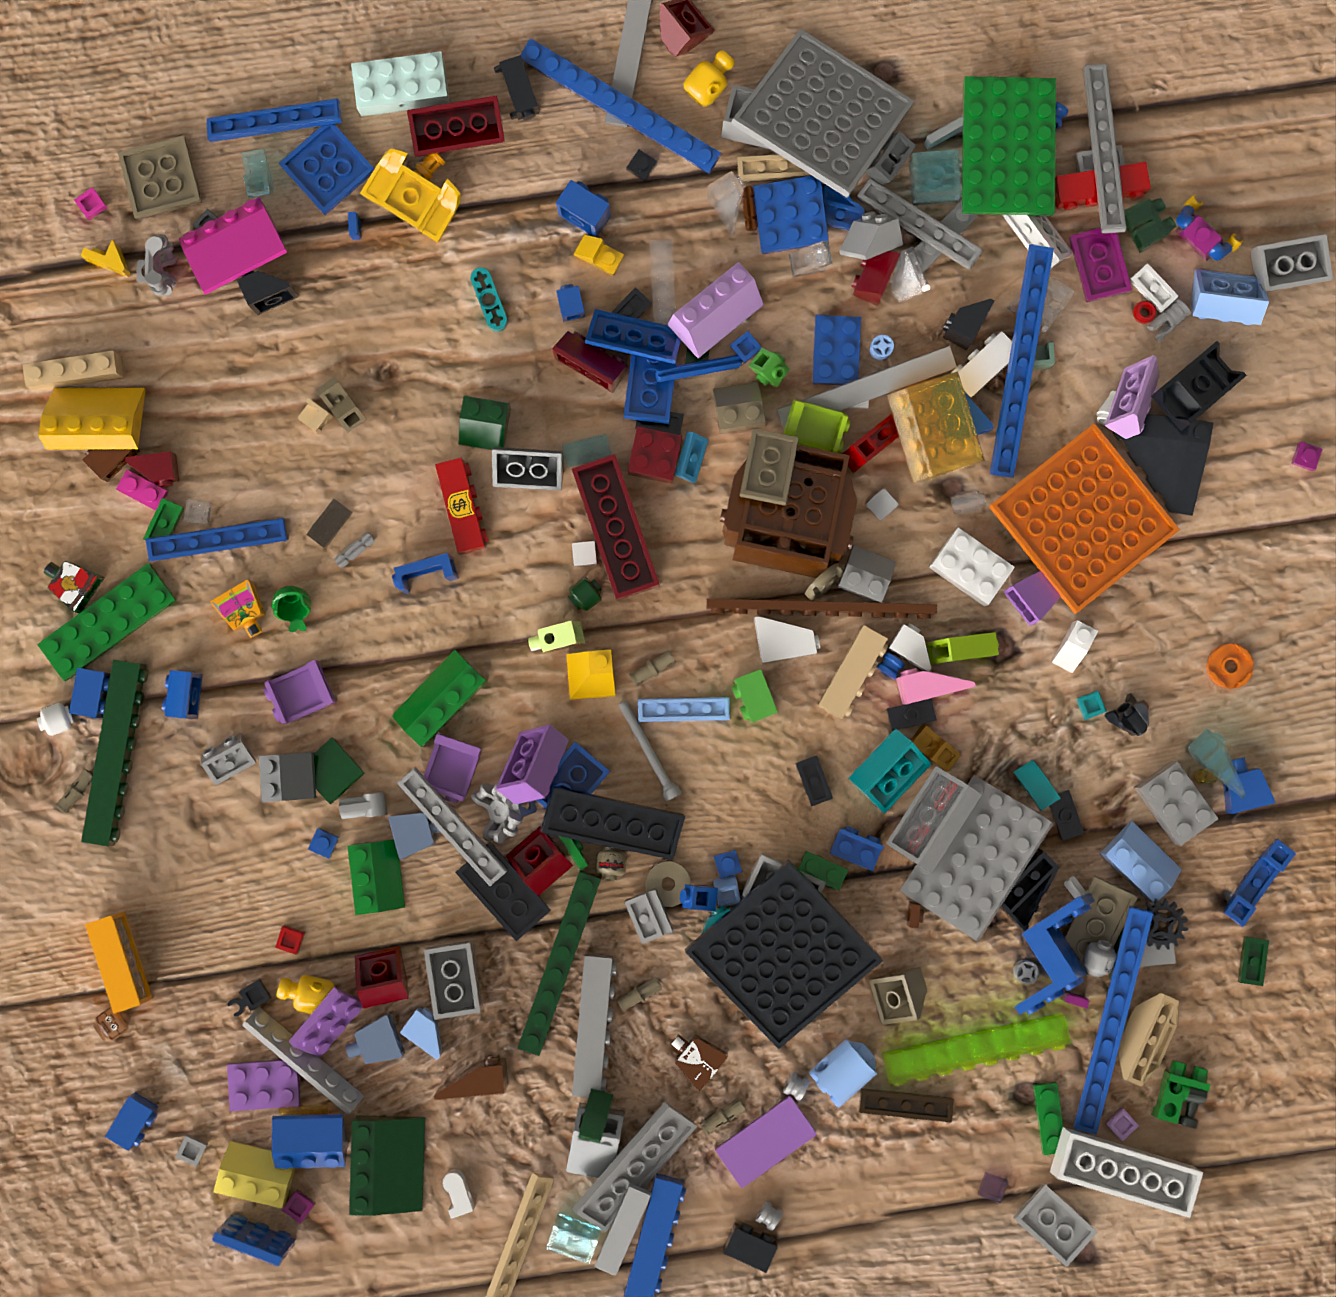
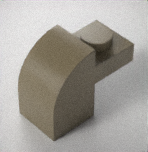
[316,377,366,432]

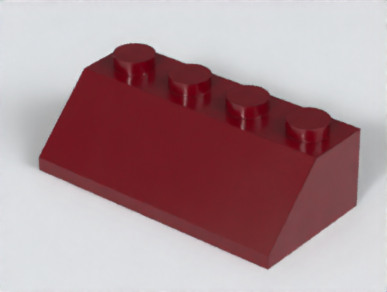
[407,95,505,157]

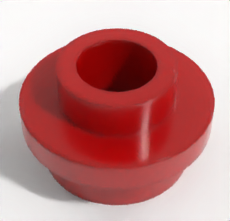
[1133,301,1156,324]

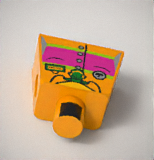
[210,579,265,638]

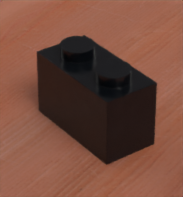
[723,1222,778,1273]

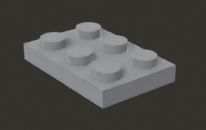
[1013,1183,1098,1267]

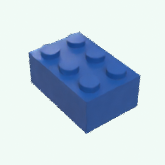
[536,741,611,808]

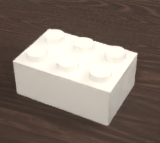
[928,527,1015,607]

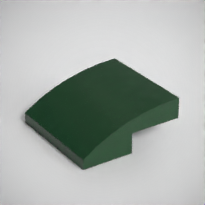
[314,737,365,804]

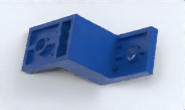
[1015,893,1095,1015]

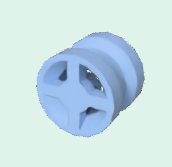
[869,335,894,361]

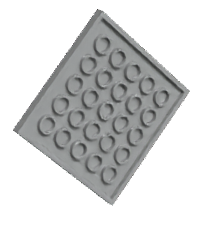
[731,29,914,198]

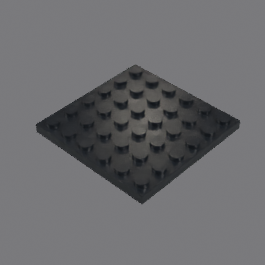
[685,859,883,1049]

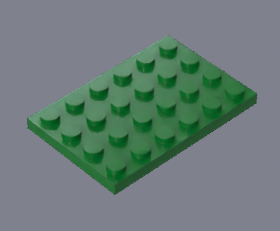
[962,76,1056,216]

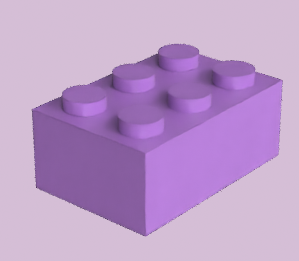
[496,724,569,804]

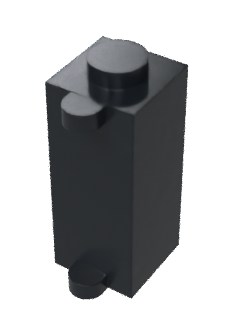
[494,55,539,120]

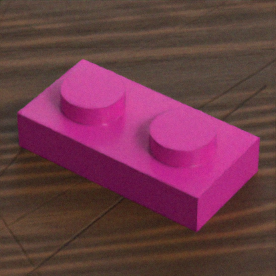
[116,470,169,511]

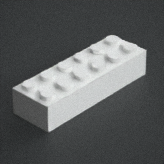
[1050,1127,1203,1218]

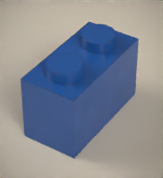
[69,668,111,718]
[105,1092,159,1151]

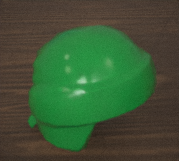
[271,586,312,632]

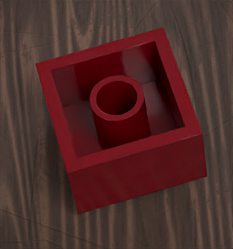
[628,426,682,484]

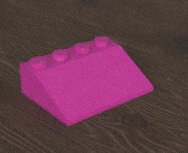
[179,197,287,295]

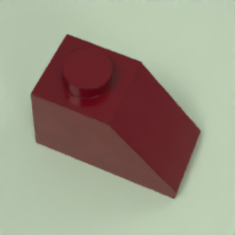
[125,451,180,487]

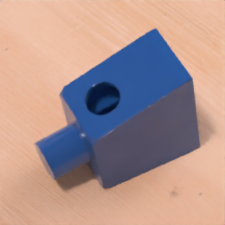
[1223,757,1275,814]

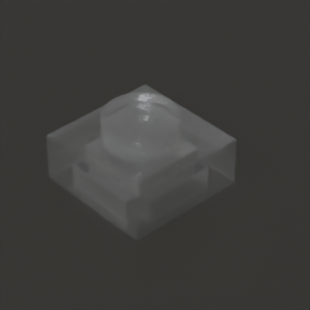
[184,499,212,526]

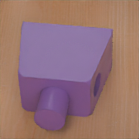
[1003,571,1060,626]

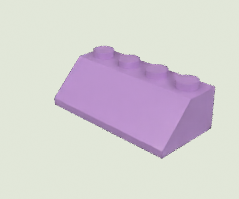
[668,262,764,358]

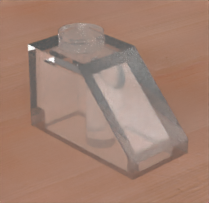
[890,246,930,302]

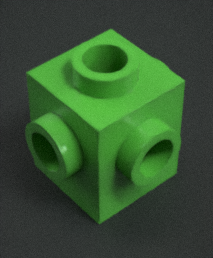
[748,348,790,387]

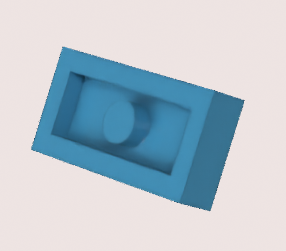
[674,432,709,483]

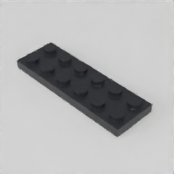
[541,786,685,860]

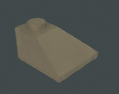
[869,967,927,1025]

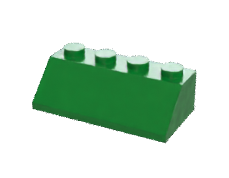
[391,650,488,747]

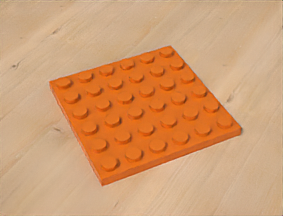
[989,423,1180,614]

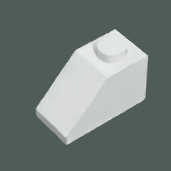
[1052,620,1098,673]
[887,624,931,672]

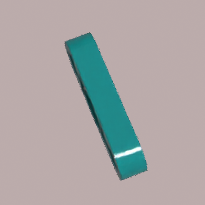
[470,267,508,332]

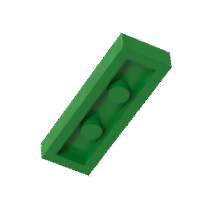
[1033,1081,1063,1155]

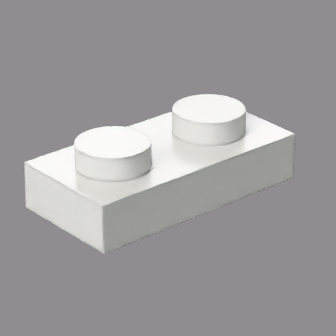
[1130,263,1178,313]

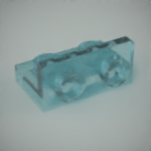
[546,1214,601,1264]

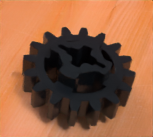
[1146,898,1188,950]

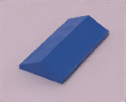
[585,309,681,364]

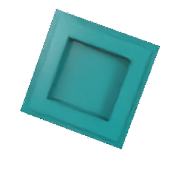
[1076,690,1107,720]

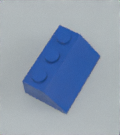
[272,1114,348,1169]

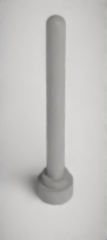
[619,701,682,802]

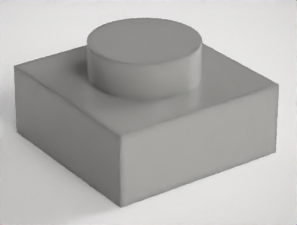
[176,1134,208,1167]

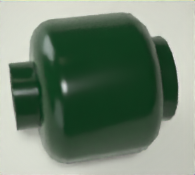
[568,577,603,611]

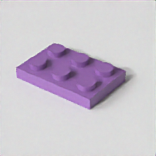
[289,987,362,1057]
[227,1059,301,1111]

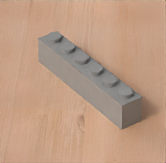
[572,953,617,1098]

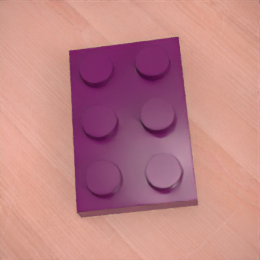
[1069,228,1132,303]

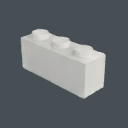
[949,331,1012,398]

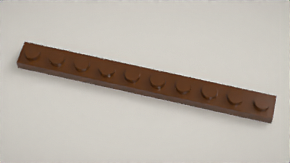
[706,599,937,619]

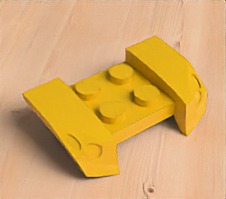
[360,149,461,243]

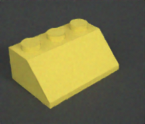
[214,1141,295,1208]

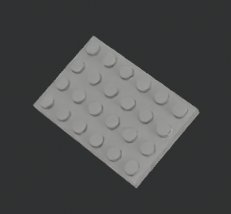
[900,775,1053,942]

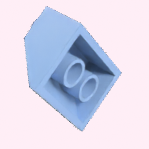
[1191,269,1269,325]
[1099,821,1182,903]

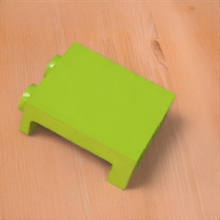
[783,398,850,454]

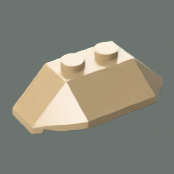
[1118,993,1179,1087]

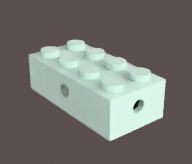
[351,51,450,117]

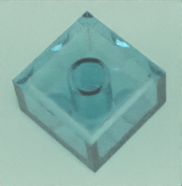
[909,149,961,205]

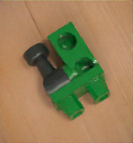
[1151,1060,1211,1129]

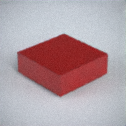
[275,925,306,955]

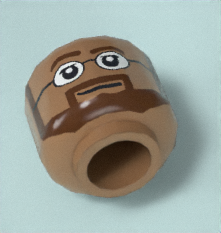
[93,1007,130,1041]

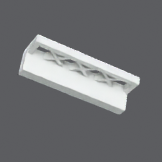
[1003,215,1073,270]

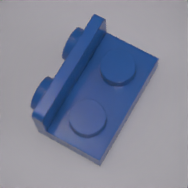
[830,826,884,871]

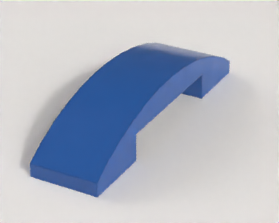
[1223,839,1296,927]

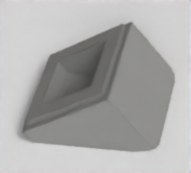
[866,488,899,521]

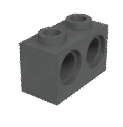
[865,131,916,185]

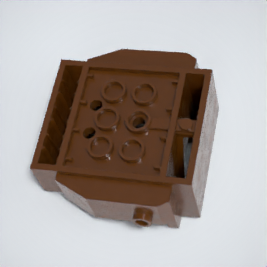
[720,444,857,578]

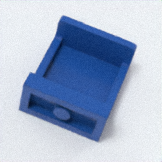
[392,553,459,593]

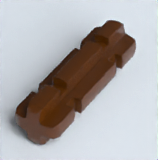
[741,186,758,231]

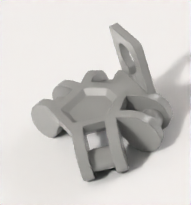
[136,234,177,296]
[471,783,536,843]

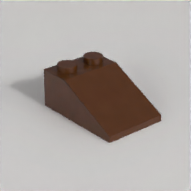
[434,1055,508,1100]

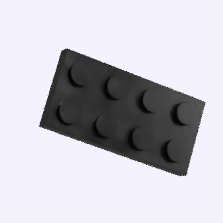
[455,841,551,942]

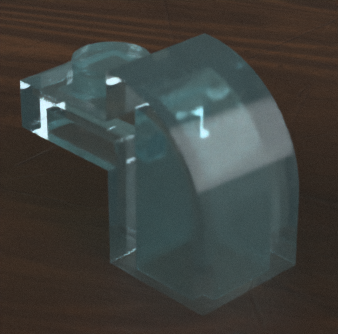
[241,149,274,198]

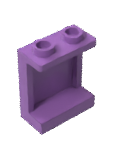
[263,660,337,724]
[424,734,483,804]

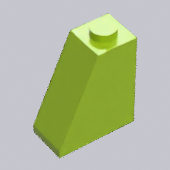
[925,632,999,665]

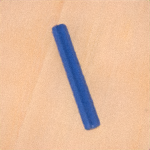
[655,355,742,382]

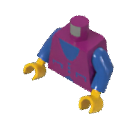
[1176,194,1243,261]

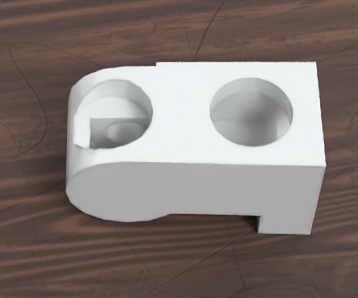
[443,1169,475,1219]

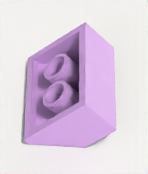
[1105,355,1160,439]

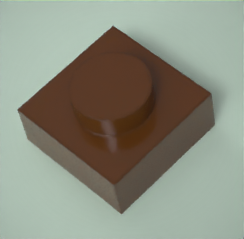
[907,902,924,928]

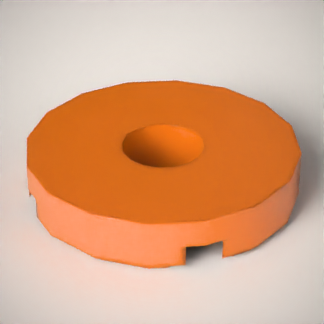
[1206,643,1254,689]

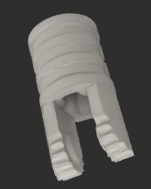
[1147,299,1191,342]

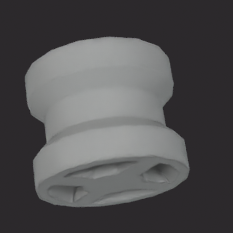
[1013,959,1039,984]
[783,1072,810,1101]
[755,1200,783,1231]

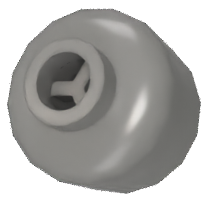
[1082,940,1117,977]

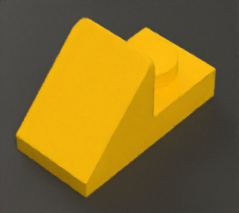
[574,235,624,276]
[81,239,131,277]

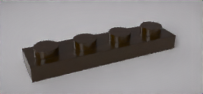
[858,1088,954,1123]

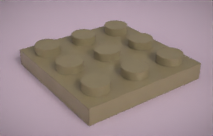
[118,135,202,220]

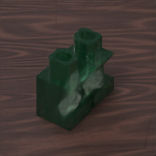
[1124,198,1176,253]

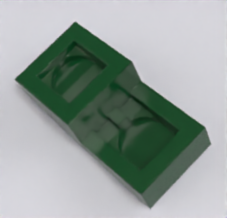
[577,1088,613,1144]

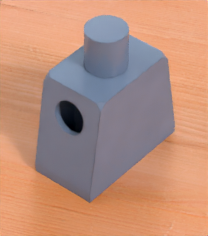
[388,812,440,860]
[346,1012,405,1064]

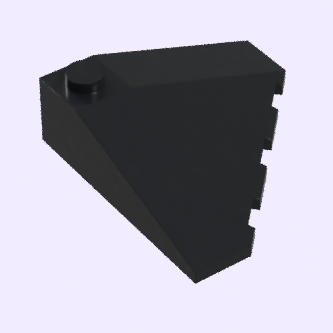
[1113,414,1213,516]

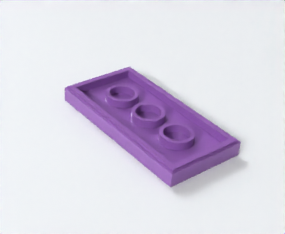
[715,1095,817,1188]

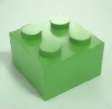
[731,669,778,723]

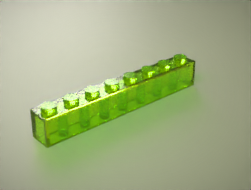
[881,1013,1071,1086]

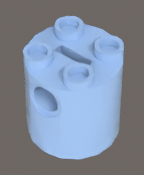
[809,1038,878,1108]

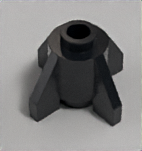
[1104,693,1149,736]

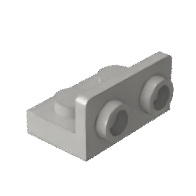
[201,733,256,785]

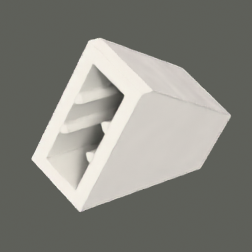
[754,617,820,663]

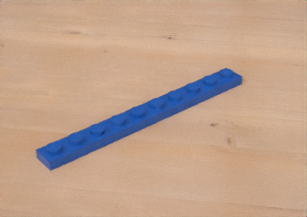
[520,38,722,174]
[989,244,1054,478]
[1073,906,1153,1135]

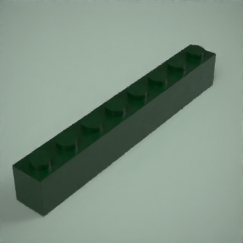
[81,660,148,847]
[517,870,602,1056]

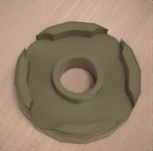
[805,563,844,601]
[646,861,691,907]

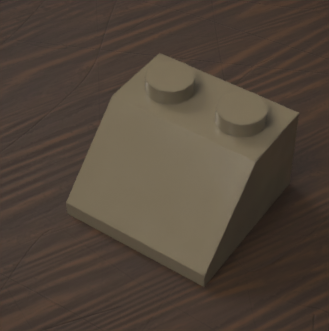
[713,382,766,434]

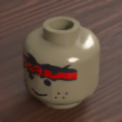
[596,847,627,881]

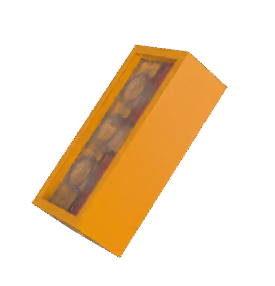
[85,911,153,1014]

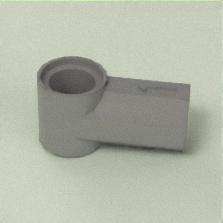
[339,792,387,819]

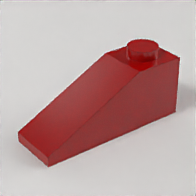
[842,411,909,473]

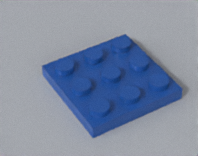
[279,124,374,215]
[753,176,829,254]
[212,1214,296,1267]

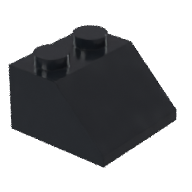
[237,271,299,315]
[942,299,995,350]

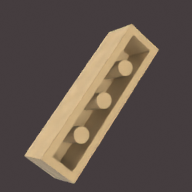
[22,351,124,392]
[817,625,888,719]

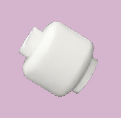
[37,703,74,736]

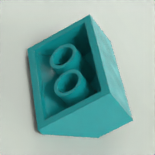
[848,729,932,814]

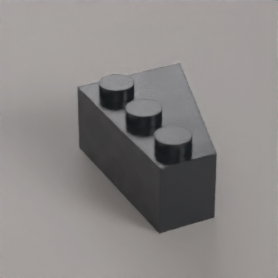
[1000,848,1060,932]

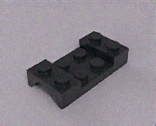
[1151,341,1247,431]

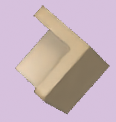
[298,397,333,435]

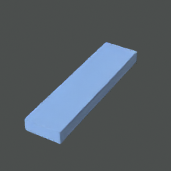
[638,697,730,722]

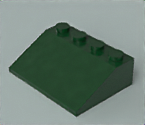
[349,1115,425,1216]

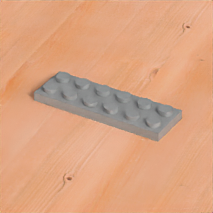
[572,1102,697,1232]

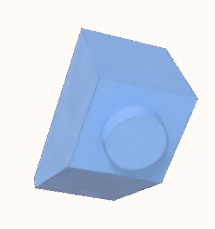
[400,1007,443,1060]

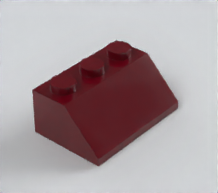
[552,331,627,393]

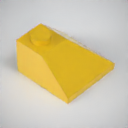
[566,650,616,700]

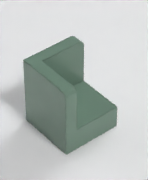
[1033,341,1055,370]

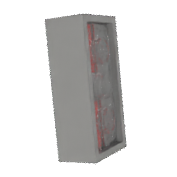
[886,766,982,873]

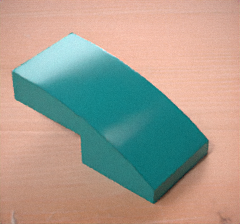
[1013,760,1061,811]

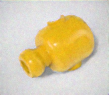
[683,50,735,107]
[276,975,335,1014]

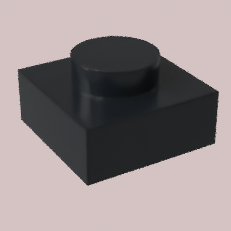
[626,149,658,182]

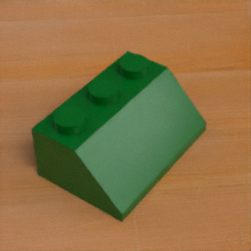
[347,839,405,915]

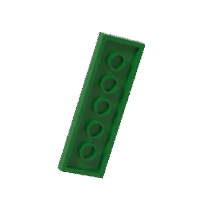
[37,563,177,681]

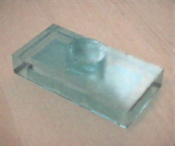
[562,433,611,468]

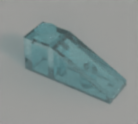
[1187,729,1246,799]

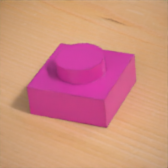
[74,187,108,220]

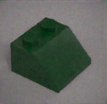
[458,396,511,450]

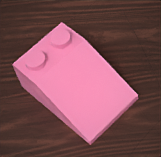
[896,668,976,705]

